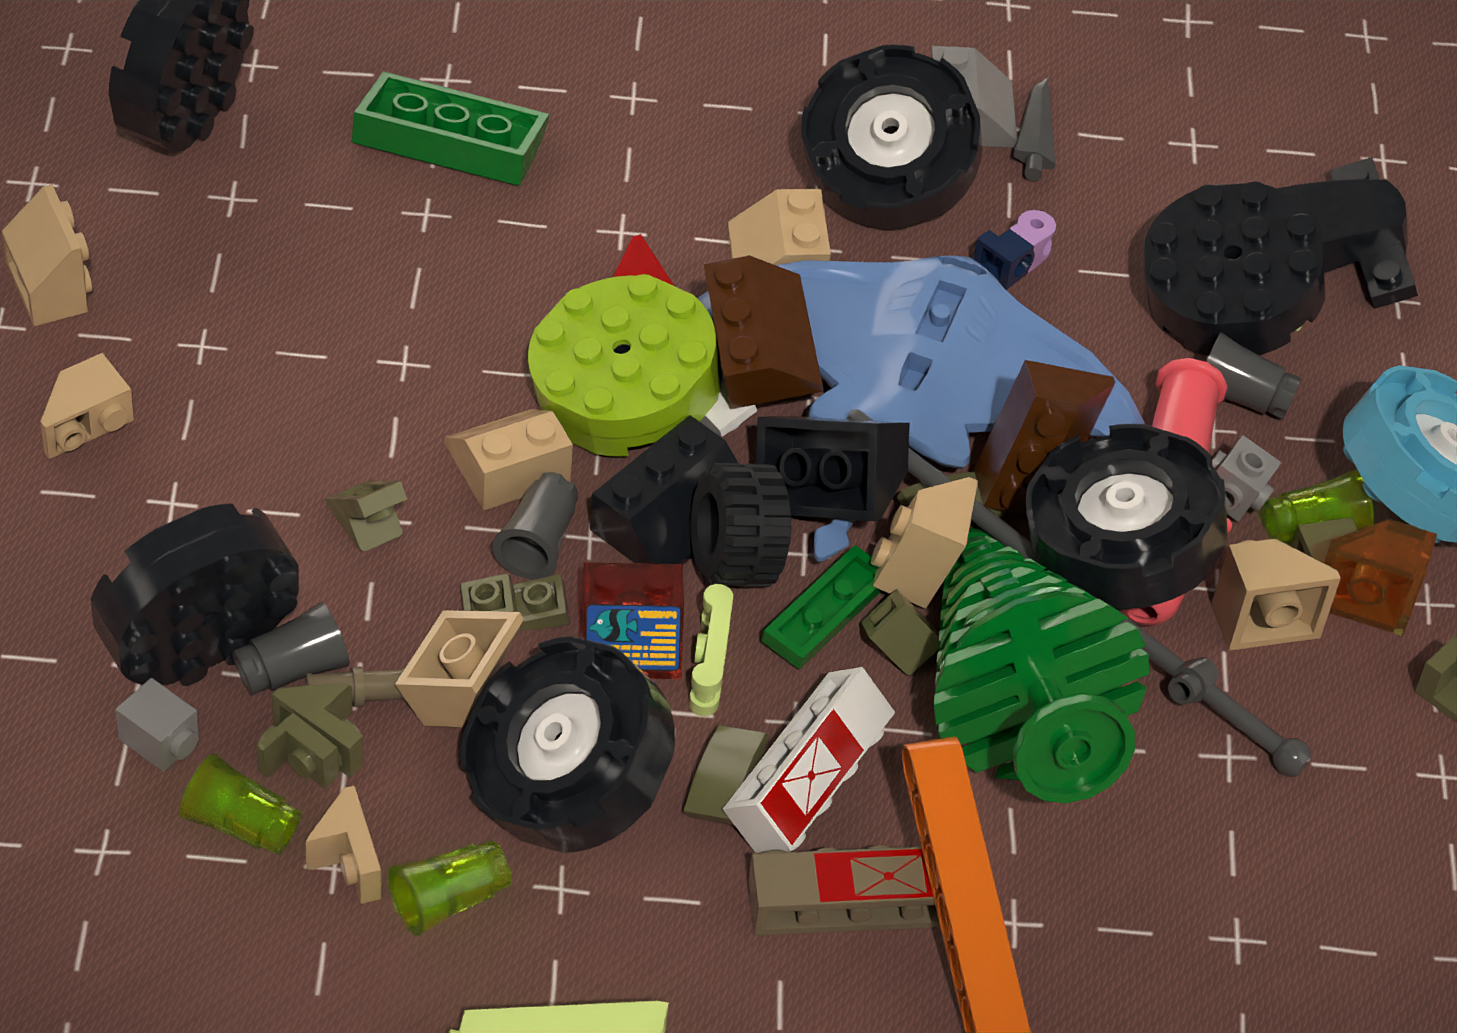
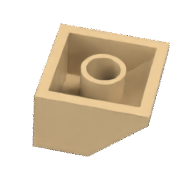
[727,189,831,265]
[444,409,573,511]
[871,477,978,608]
[1211,539,1341,651]
[395,610,524,727]

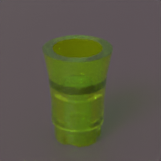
[1263,469,1374,543]
[179,753,302,855]
[388,841,512,936]

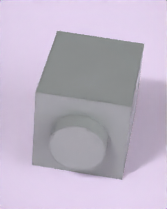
[115,678,199,772]

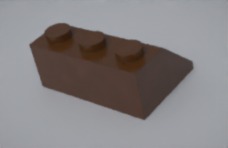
[704,255,824,409]
[974,360,1115,514]

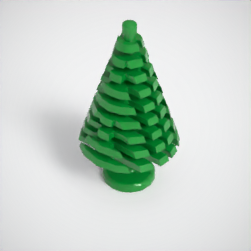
[934,524,1150,804]

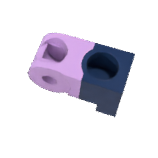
[973,210,1056,290]

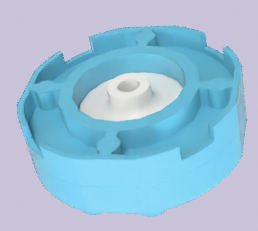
[1343,365,1457,543]

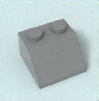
[930,46,1017,148]

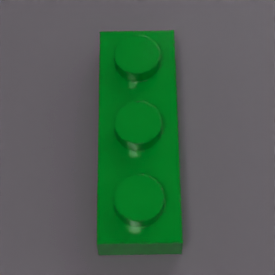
[761,545,882,670]

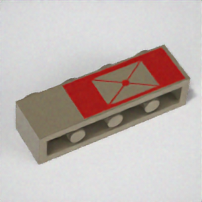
[748,845,940,936]

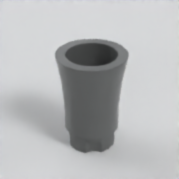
[1206,332,1302,419]
[492,472,578,580]
[232,601,350,695]

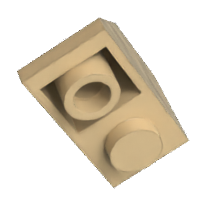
[40,353,134,459]

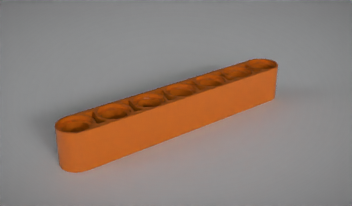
[902,736,1031,1033]

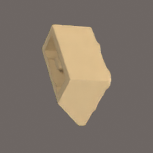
[2,184,92,327]

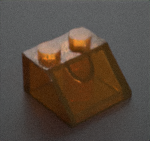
[1324,519,1437,636]

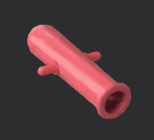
[1120,358,1232,626]

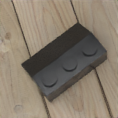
[590,415,739,583]
[756,416,910,522]

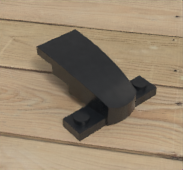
[1278,157,1418,309]

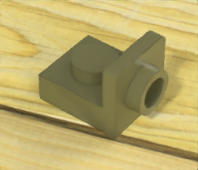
[256,713,339,789]

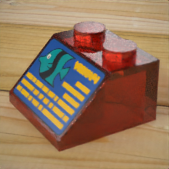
[581,562,684,679]

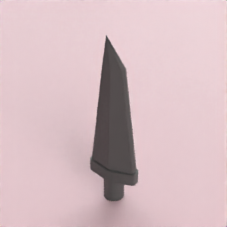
[1014,77,1056,181]

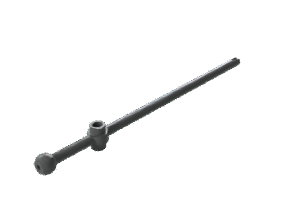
[846,409,1312,777]

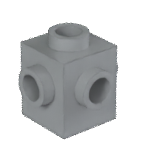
[1212,435,1282,522]

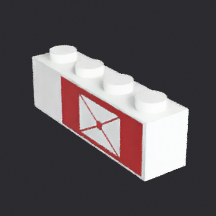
[723,667,895,853]

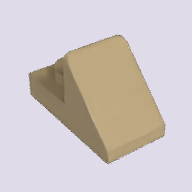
[305,786,381,904]

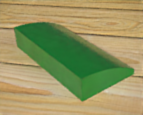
[351,71,549,186]

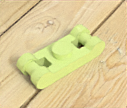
[689,584,733,716]

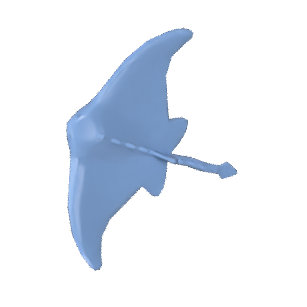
[697,255,1146,562]

